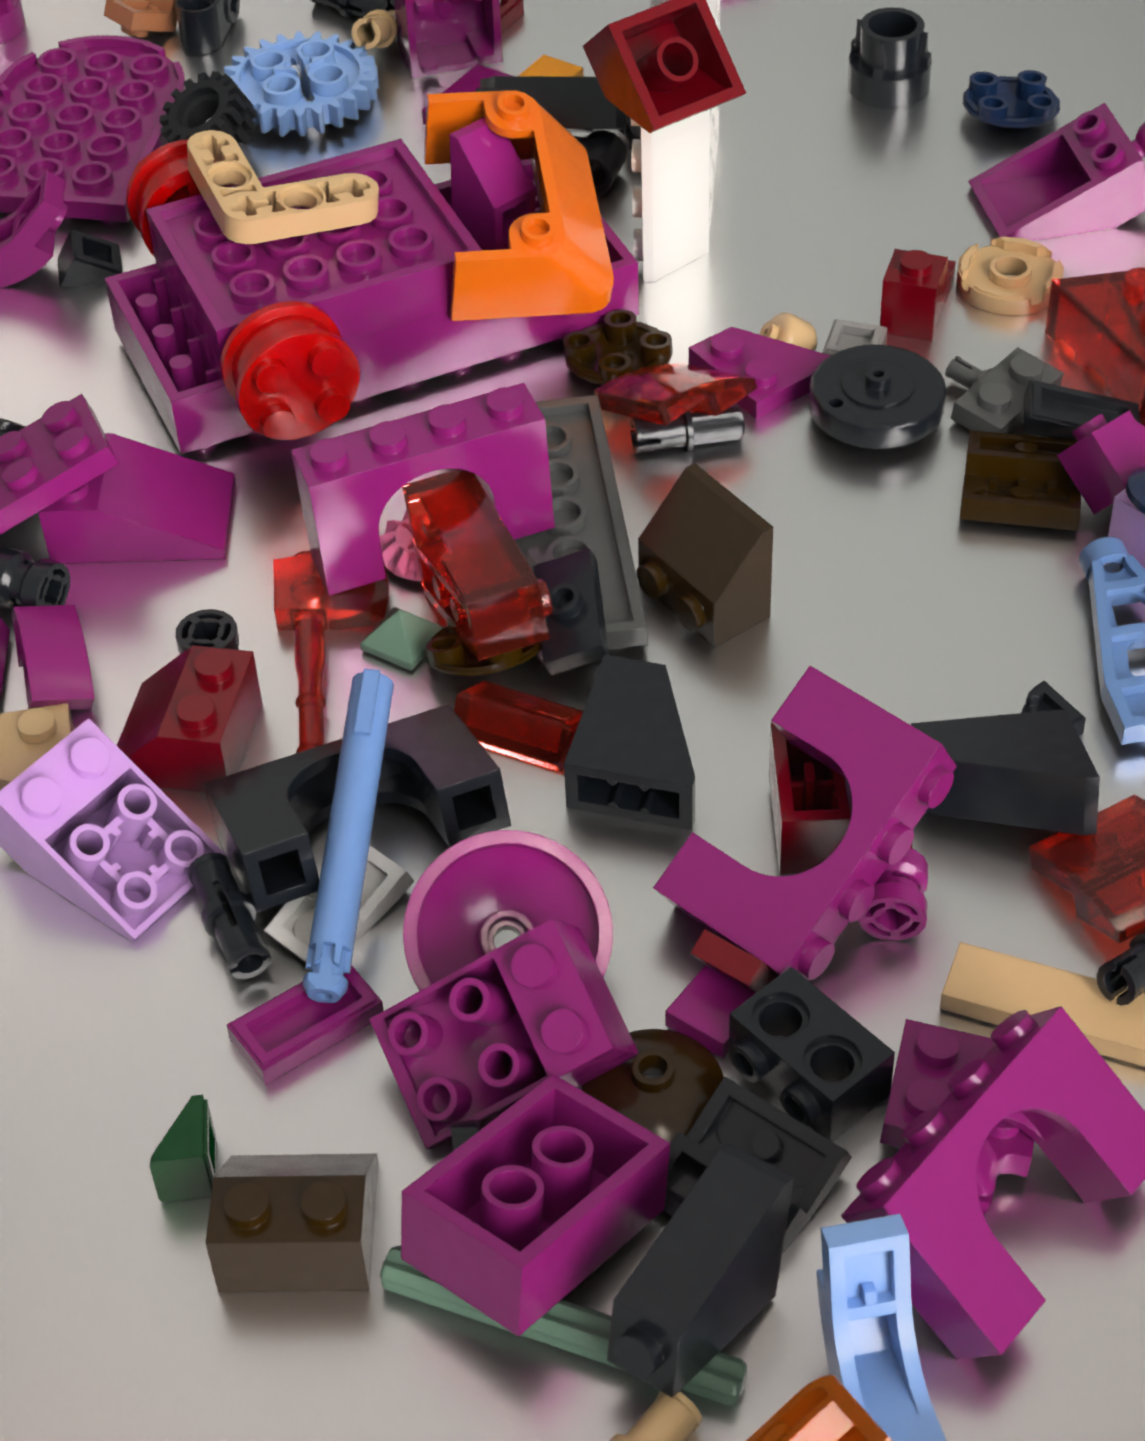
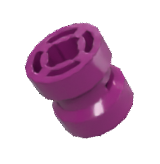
[858,848,928,941]

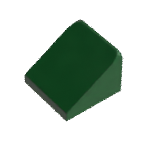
[149,1094,217,1202]

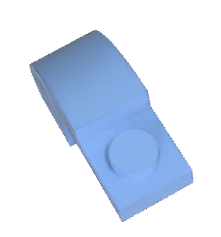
[816,1214,946,1441]

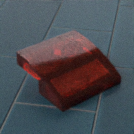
[594,364,758,426]
[1029,794,1145,944]

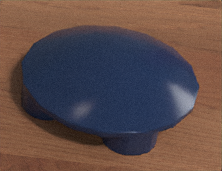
[963,70,1060,128]

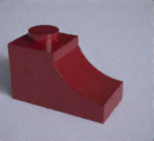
[880,249,956,342]

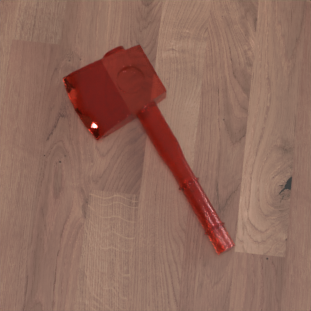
[273,551,389,753]

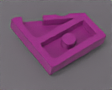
[689,327,831,420]

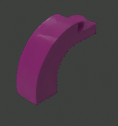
[0,170,68,288]

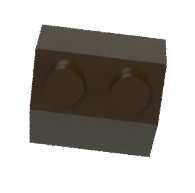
[636,463,773,648]
[205,1153,378,1292]

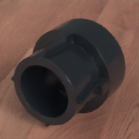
[848,7,932,109]

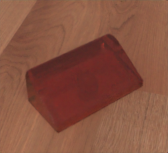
[454,680,583,772]

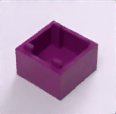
[394,0,503,79]

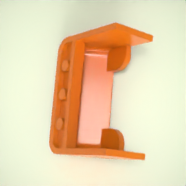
[424,90,614,321]

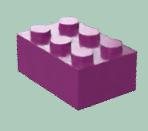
[401,1074,671,1337]

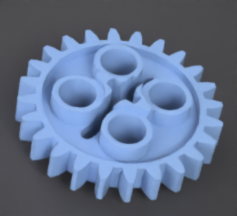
[224,31,379,136]

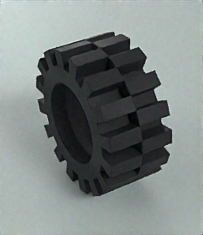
[159,71,257,145]

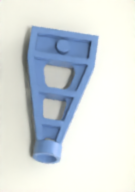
[1079,537,1145,745]

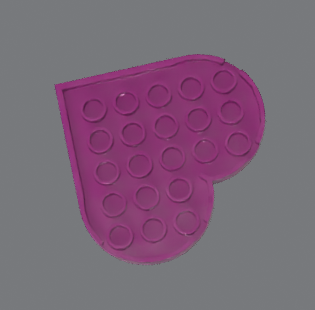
[0,35,186,223]

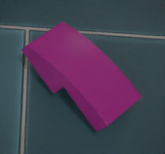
[12,605,95,710]

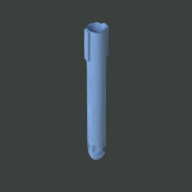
[302,669,394,1003]

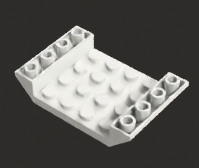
[631,0,720,283]

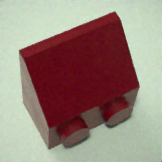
[583,0,746,134]
[117,645,263,793]

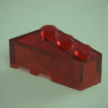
[1045,268,1145,426]
[402,469,553,660]

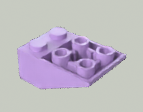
[0,718,227,943]

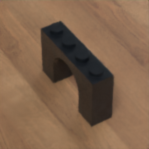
[203,704,511,912]

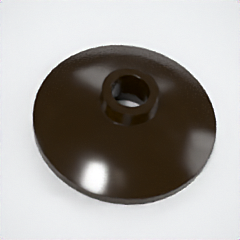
[582,1029,724,1143]

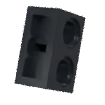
[729,967,895,1142]

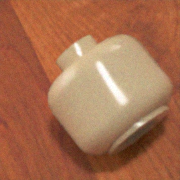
[759,312,817,350]

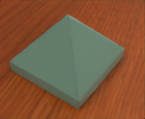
[360,606,445,671]

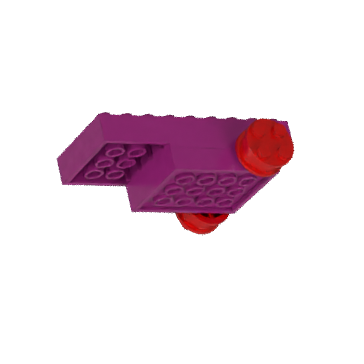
[104,139,639,454]

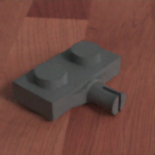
[945,347,1064,434]

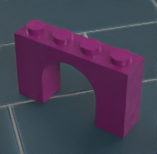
[291,383,555,596]
[653,666,957,980]
[840,1006,1145,1359]

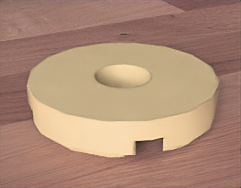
[956,237,1064,316]

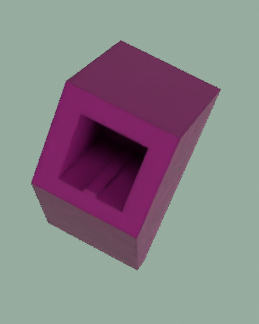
[450,118,535,250]

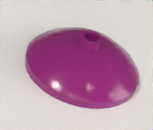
[403,830,613,991]

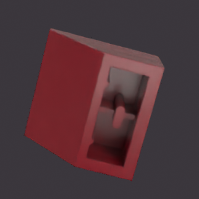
[769,722,913,875]

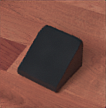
[57,230,122,288]

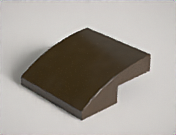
[959,430,1081,531]

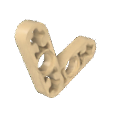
[187,130,379,244]

